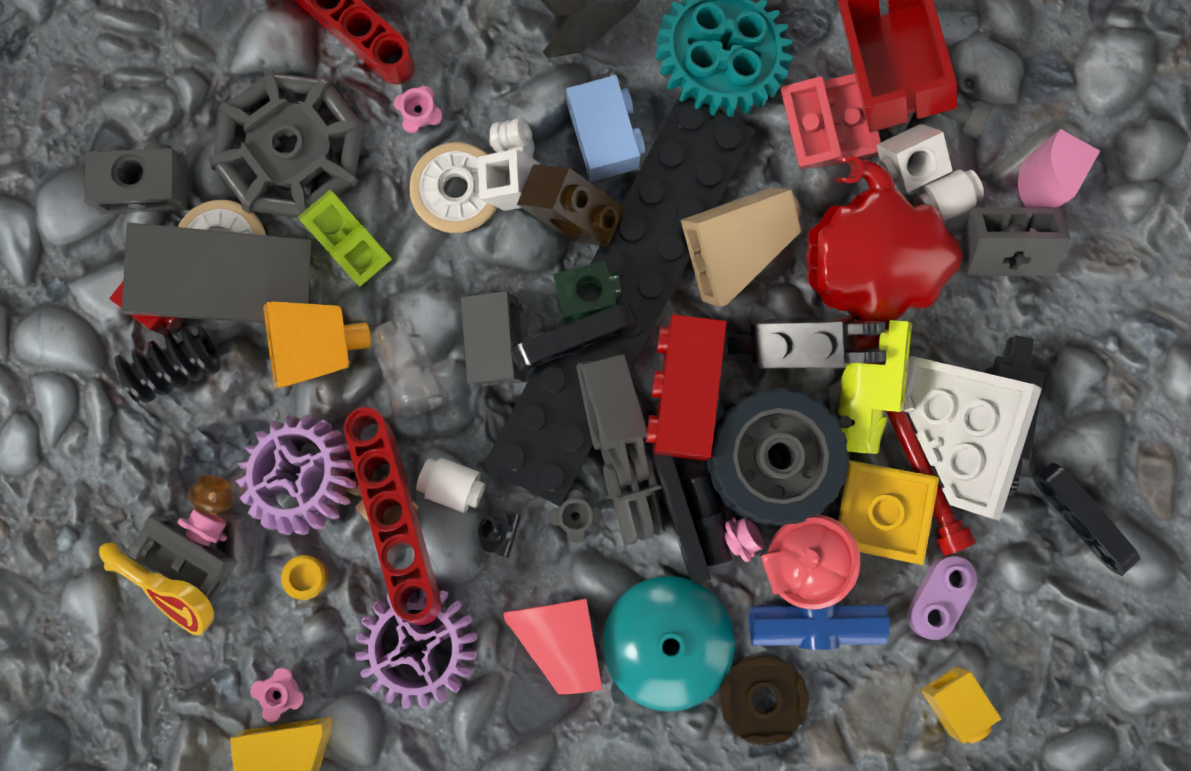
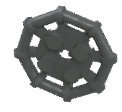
[209,70,367,218]

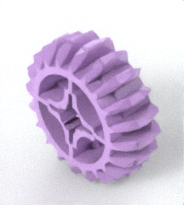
[236,415,357,535]
[356,590,478,709]

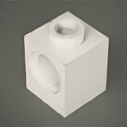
[877,124,953,193]

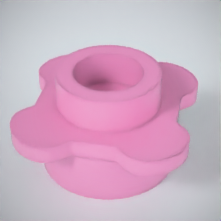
[394,86,443,134]
[177,508,227,546]
[725,517,764,562]
[250,668,304,722]

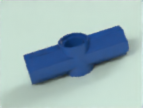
[749,603,890,650]

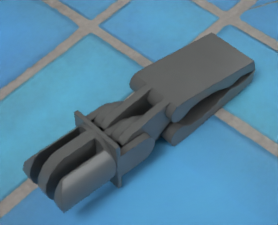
[576,352,666,546]

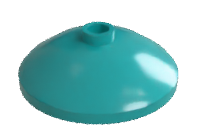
[603,576,735,711]

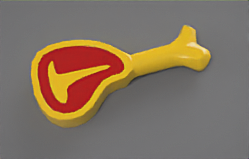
[99,542,214,636]

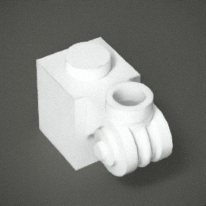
[477,117,540,211]

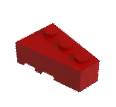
[646,314,727,461]

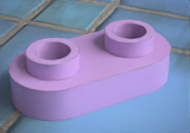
[907,556,977,640]

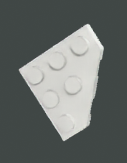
[904,356,1042,521]

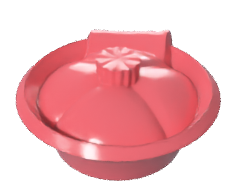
[761,515,860,609]

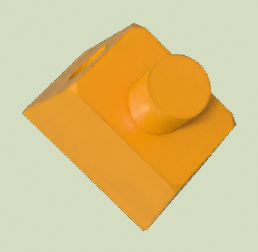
[263,302,371,389]

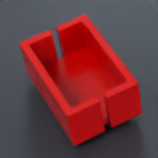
[838,0,957,133]

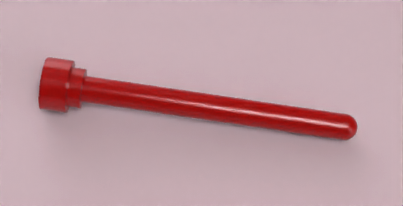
[866,362,977,556]

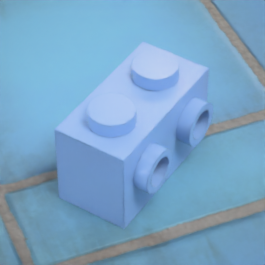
[566,75,645,182]

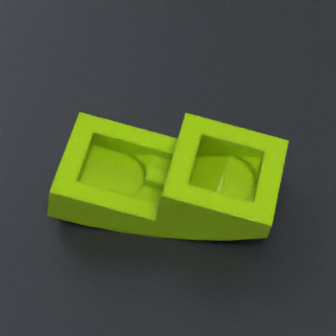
[298,190,392,287]

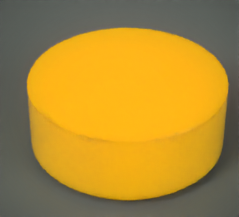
[281,555,329,600]

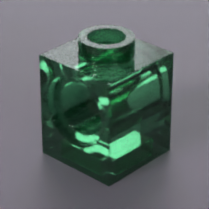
[553,261,622,324]

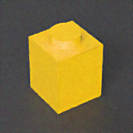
[920,666,1001,744]

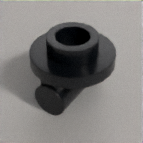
[478,509,521,558]

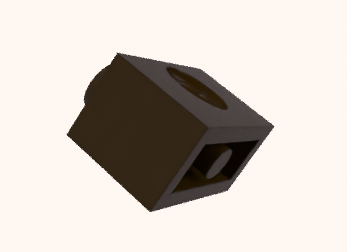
[517,164,624,247]

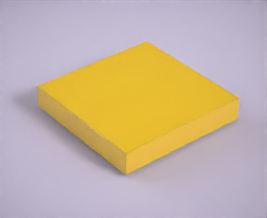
[838,460,939,565]

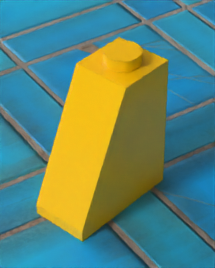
[230,716,333,771]

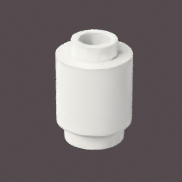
[914,170,984,221]
[416,457,486,513]

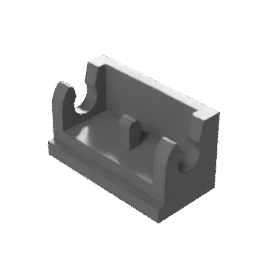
[461,291,525,386]
[128,516,238,603]

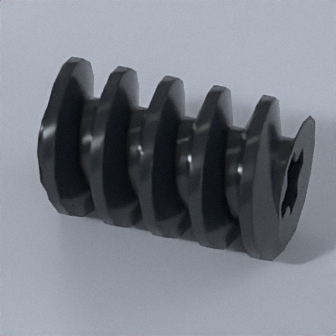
[114,326,221,403]

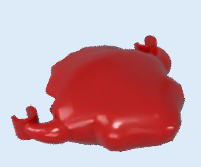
[806,156,963,349]

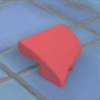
[503,598,602,694]

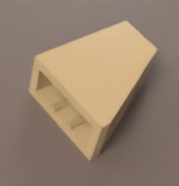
[681,187,801,307]

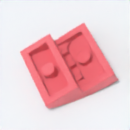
[780,73,881,169]

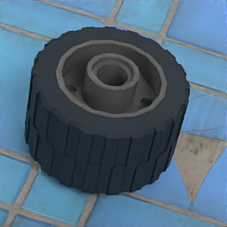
[705,388,849,525]

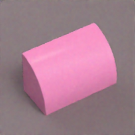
[1018,129,1100,208]

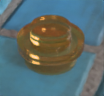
[187,475,234,514]

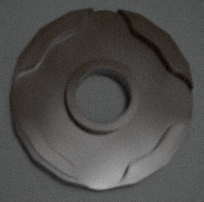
[718,653,809,746]

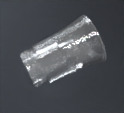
[371,318,450,419]

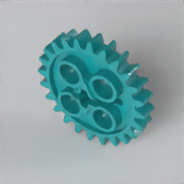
[655,0,793,117]

